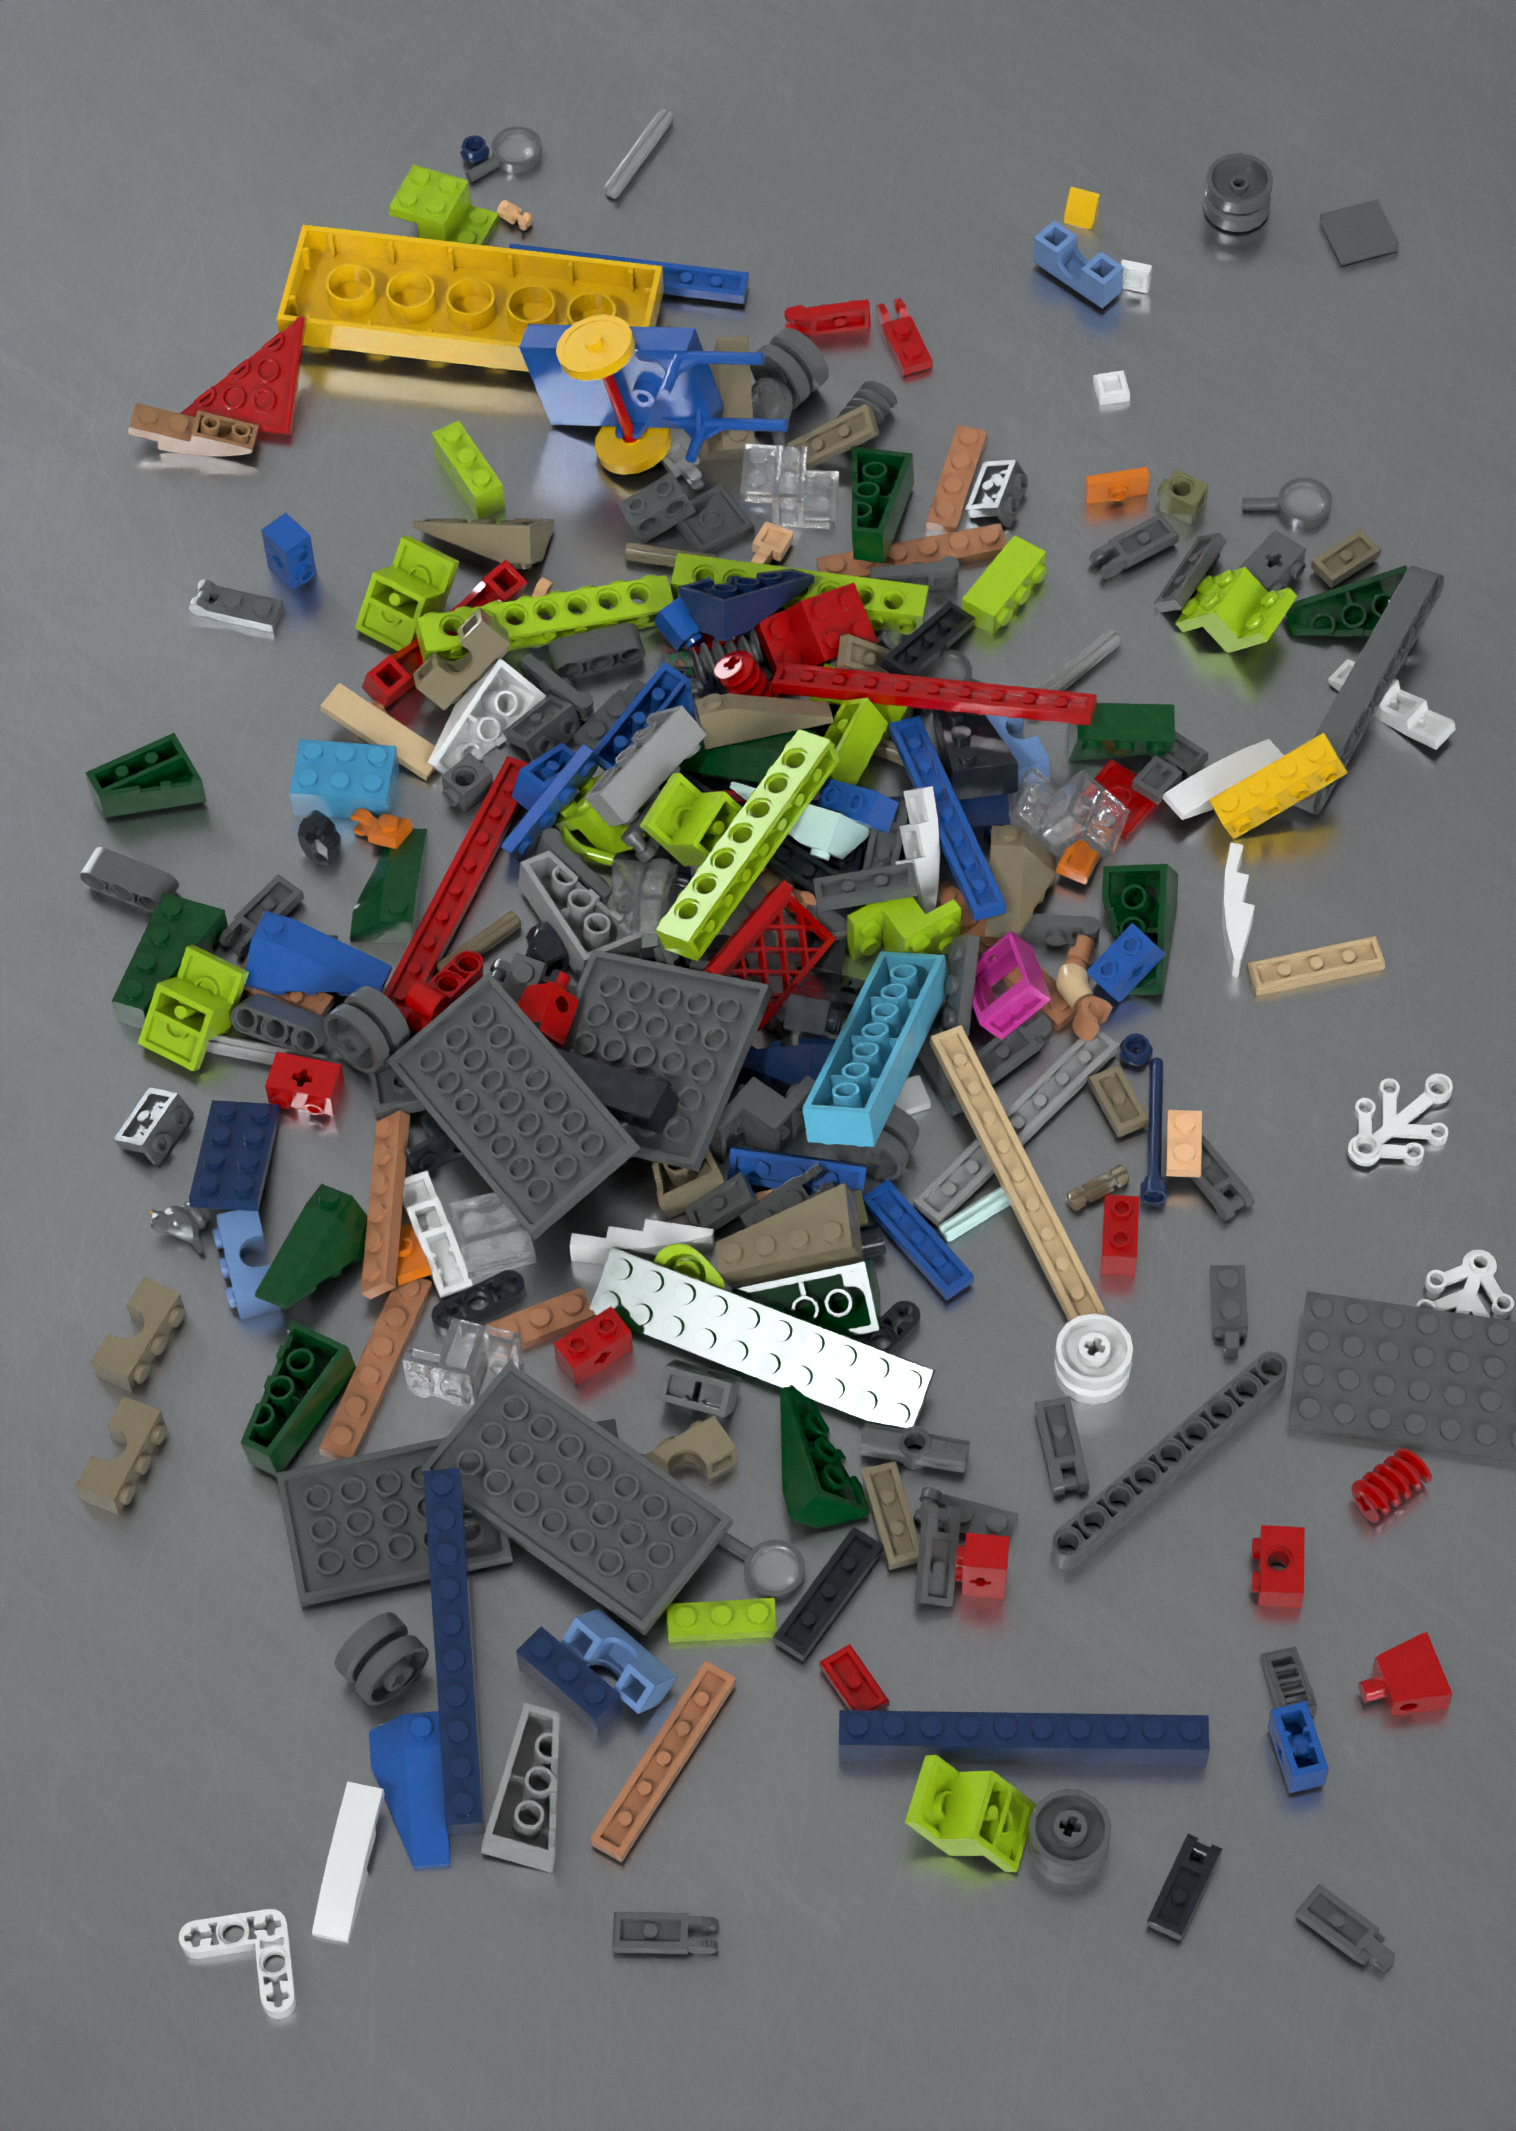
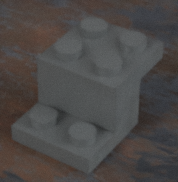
[711,1075,816,1164]

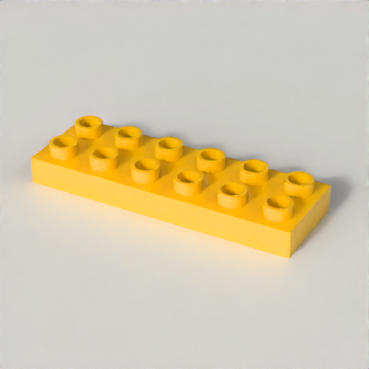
[276,224,664,372]

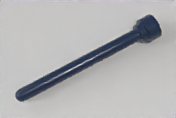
[1140,1057,1168,1204]

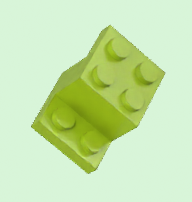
[388,164,499,246]
[354,535,460,651]
[1175,567,1298,653]
[554,772,651,854]
[640,773,742,866]
[847,897,961,961]
[138,945,249,1072]
[905,1755,1037,1872]

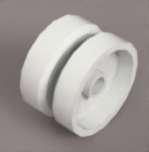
[1054,1313,1133,1405]

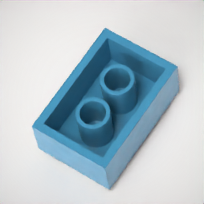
[289,739,399,819]

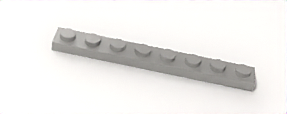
[913,1029,1119,1226]

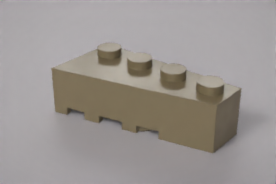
[652,1147,724,1220]
[716,1183,864,1289]

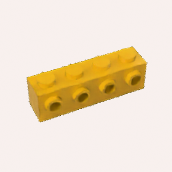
[1209,733,1348,840]

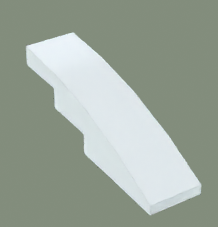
[1328,659,1456,750]
[1162,739,1284,820]
[895,786,940,914]
[1221,842,1255,977]
[402,1171,473,1298]
[569,1219,714,1264]
[312,1782,385,1943]

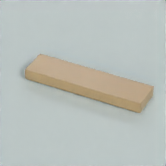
[320,683,435,781]
[1247,936,1386,997]

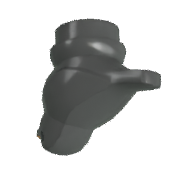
[150,1201,211,1254]

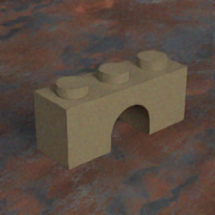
[413,607,511,710]
[91,1277,185,1393]
[75,1396,167,1515]
[641,1415,738,1480]

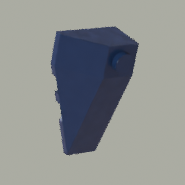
[678,569,814,641]
[736,1038,836,1098]

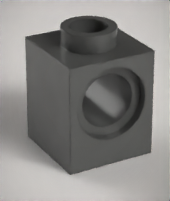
[441,753,493,813]

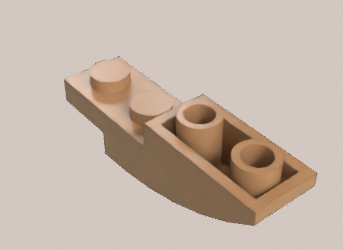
[128,403,259,457]

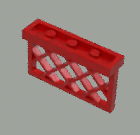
[702,880,836,1031]

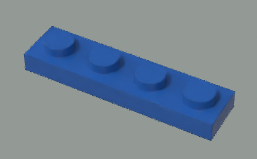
[501,744,601,861]
[727,1146,868,1197]
[863,1179,974,1301]

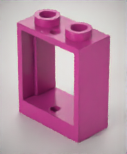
[972,931,1051,1040]

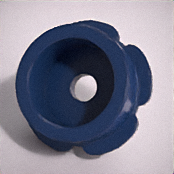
[460,135,490,163]
[1120,1033,1153,1066]

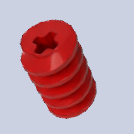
[714,650,780,698]
[1351,1448,1432,1523]

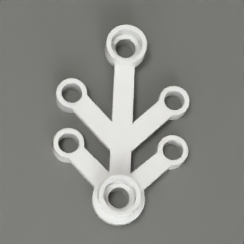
[1348,1074,1453,1166]
[1416,1250,1514,1318]

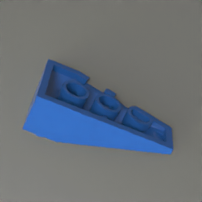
[245,911,392,996]
[369,1711,451,1869]

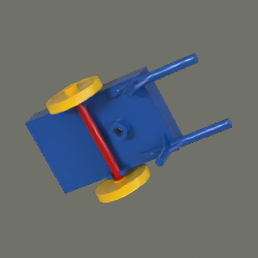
[519,314,789,475]

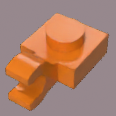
[350,808,413,849]

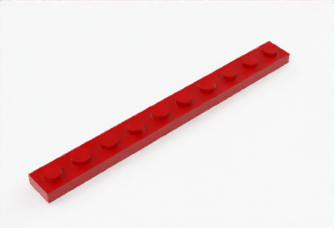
[771,662,1097,725]
[383,756,529,1020]

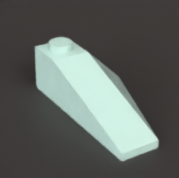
[730,781,871,861]

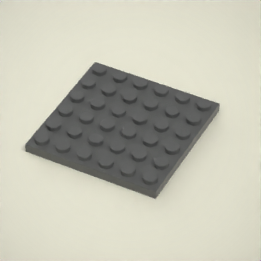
[558,950,773,1171]

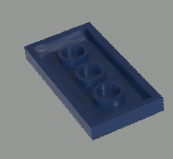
[189,1100,280,1211]

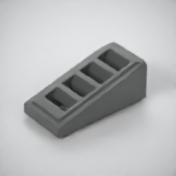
[1260,1646,1317,1716]

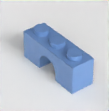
[1033,220,1124,309]
[986,715,1050,789]
[212,1210,281,1320]
[561,1608,678,1714]

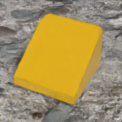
[1064,186,1100,229]

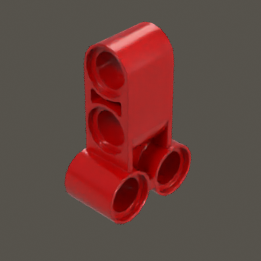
[405,951,483,1034]

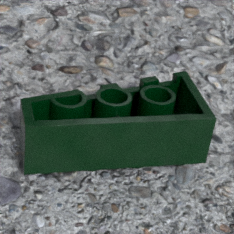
[852,446,914,563]
[112,893,228,1028]
[240,1320,356,1476]

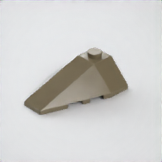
[698,336,755,461]
[413,518,554,569]
[695,694,834,749]
[985,825,1056,938]

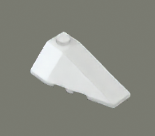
[428,659,546,775]

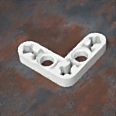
[179,1909,296,2019]

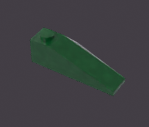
[350,828,427,943]
[1102,864,1178,996]
[255,1184,367,1309]
[780,1386,870,1529]

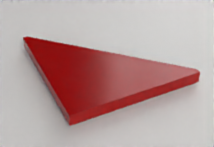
[180,316,307,436]

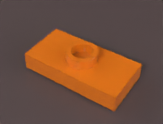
[1084,467,1150,504]
[1056,820,1112,884]
[396,1223,432,1285]

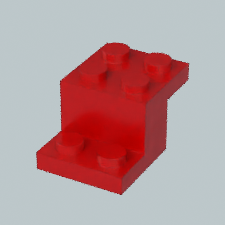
[754,582,878,676]

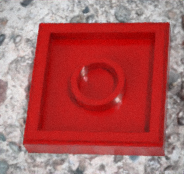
[1073,759,1157,841]

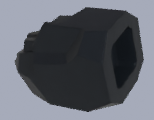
[298,810,341,865]
[525,922,569,977]

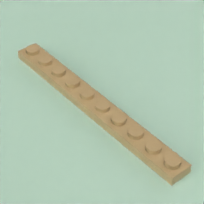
[929,1025,1108,1321]

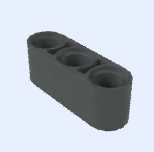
[548,623,646,680]
[80,847,179,913]
[231,994,328,1055]

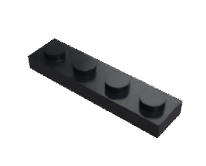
[880,601,975,676]
[773,1526,883,1661]

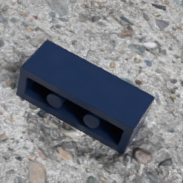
[516,1626,622,1736]

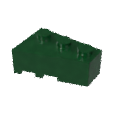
[1067,703,1175,761]
[85,733,207,818]

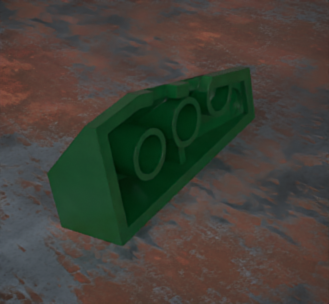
[1286,565,1425,636]
[679,729,817,787]
[731,1259,881,1336]

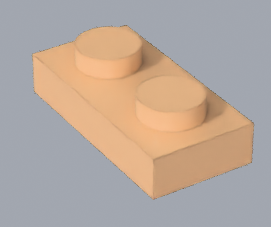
[1166,1110,1202,1178]

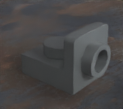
[1132,755,1182,805]

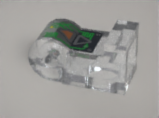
[665,649,704,708]

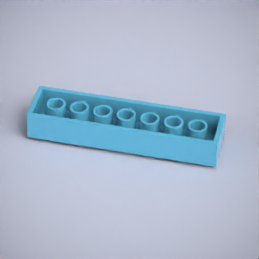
[802,951,948,1147]

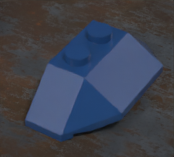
[593,662,697,771]

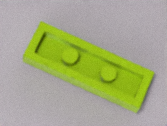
[667,1598,777,1643]

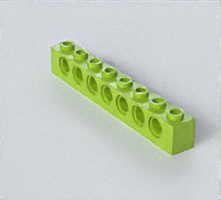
[670,553,929,635]
[416,575,674,663]
[656,729,840,962]

